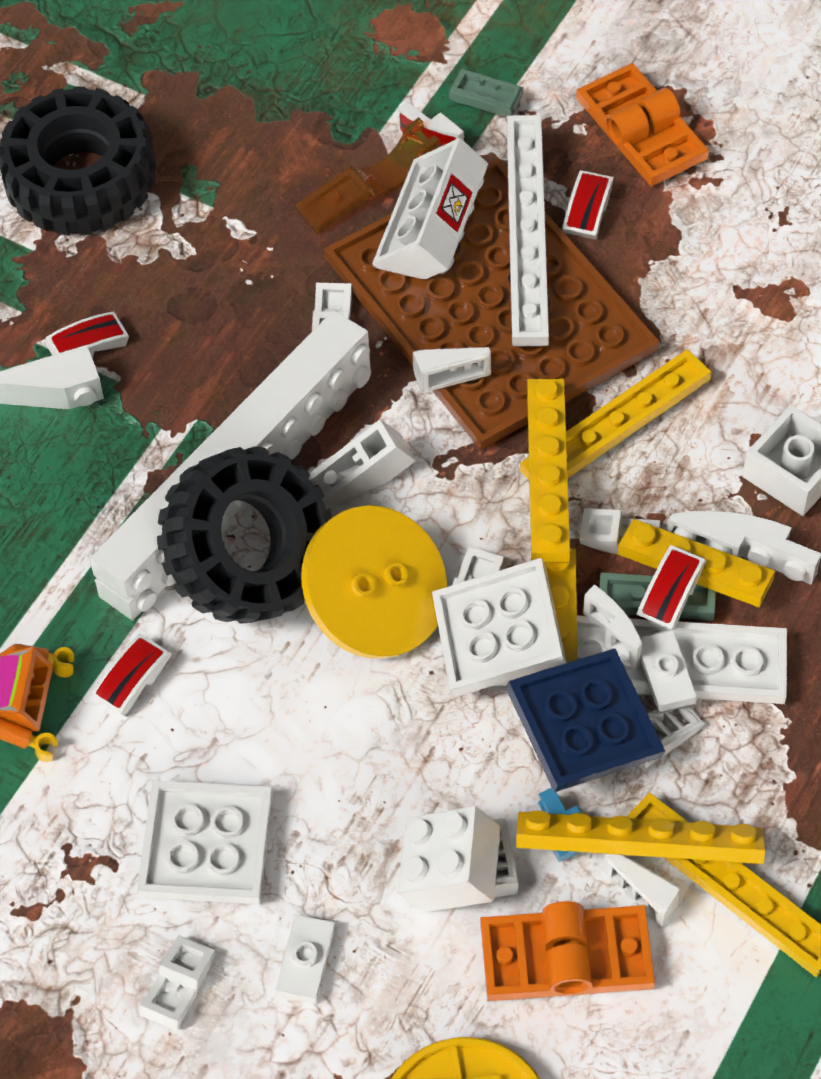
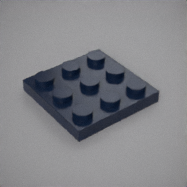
[506,648,665,793]

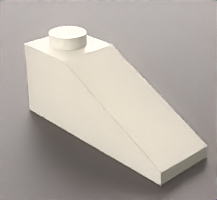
[0,345,104,409]
[308,419,416,509]

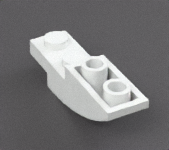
[667,511,821,585]

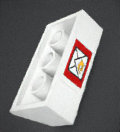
[372,138,488,280]

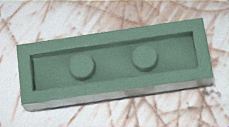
[600,573,715,621]

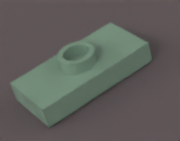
[449,68,523,117]

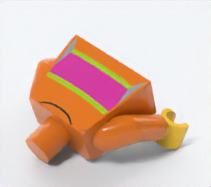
[0,644,74,762]

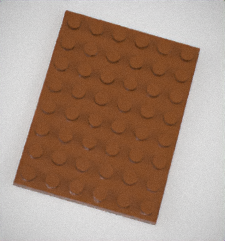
[324,158,660,450]

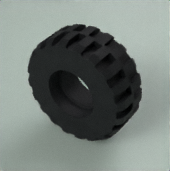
[0,87,156,236]
[157,446,332,624]

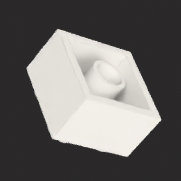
[742,404,821,516]
[398,806,501,912]

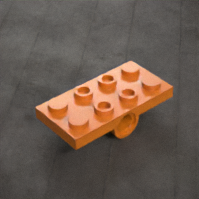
[576,63,709,187]
[480,901,655,1001]

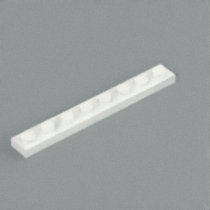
[507,115,549,346]

